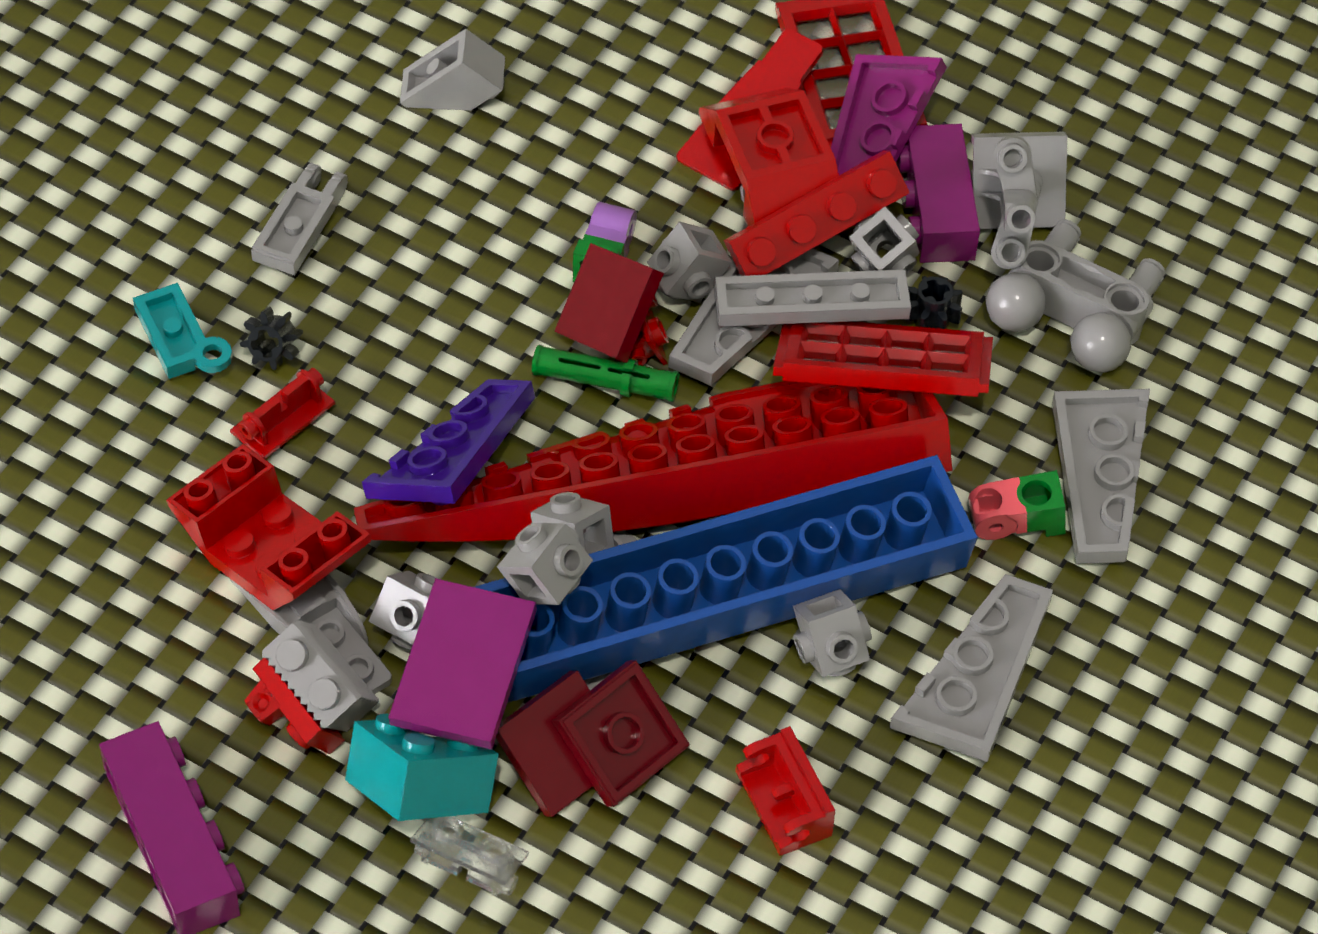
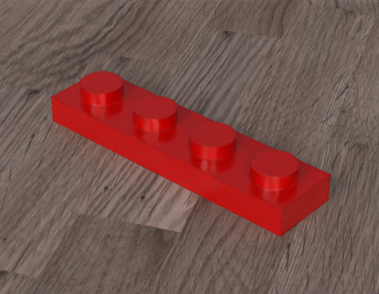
[724,150,910,276]

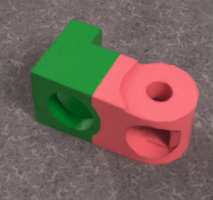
[968,470,1066,540]

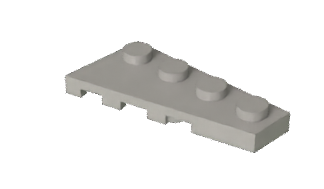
[668,248,839,386]
[1052,389,1150,564]
[890,574,1053,762]

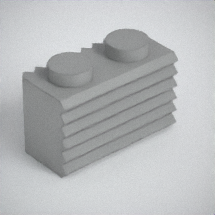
[262,619,379,732]

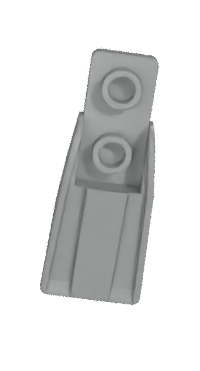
[230,574,392,694]

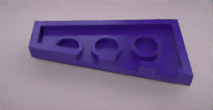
[362,379,535,505]

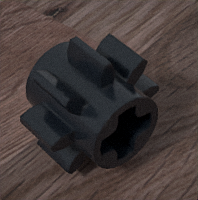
[905,276,963,329]
[240,307,303,370]

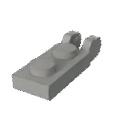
[251,163,348,275]

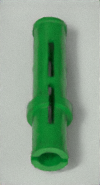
[532,344,680,402]

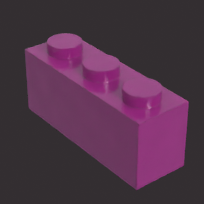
[897,124,980,263]

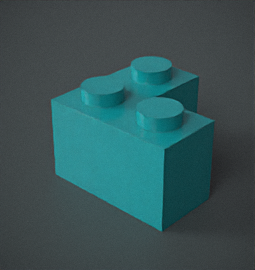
[345,714,499,821]

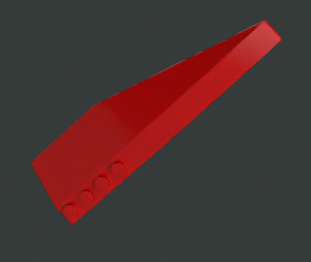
[353,364,953,542]

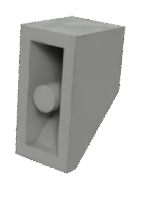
[400,29,505,111]

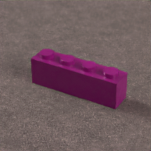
[99,721,245,934]

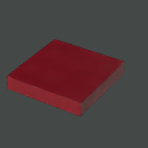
[554,243,664,363]
[551,660,690,807]
[496,670,593,817]

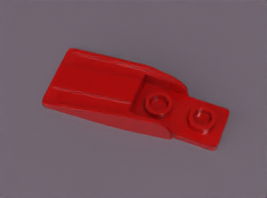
[676,29,823,191]

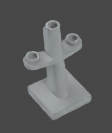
[971,132,1067,269]

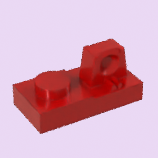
[244,658,345,754]

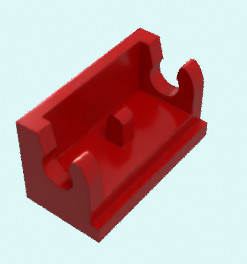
[736,726,836,856]

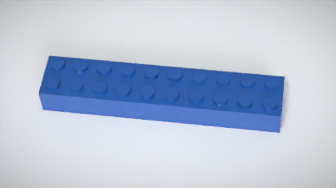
[475,455,978,703]

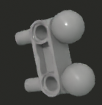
[986,219,1165,373]

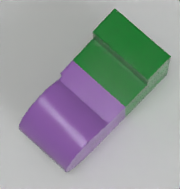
[573,201,637,283]

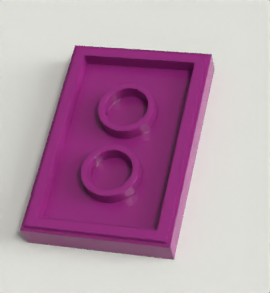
[388,578,537,750]

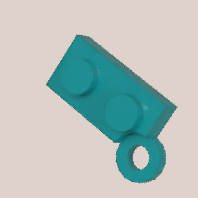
[133,282,233,379]

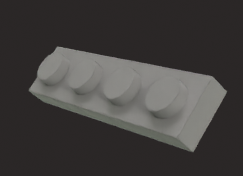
[714,269,911,327]

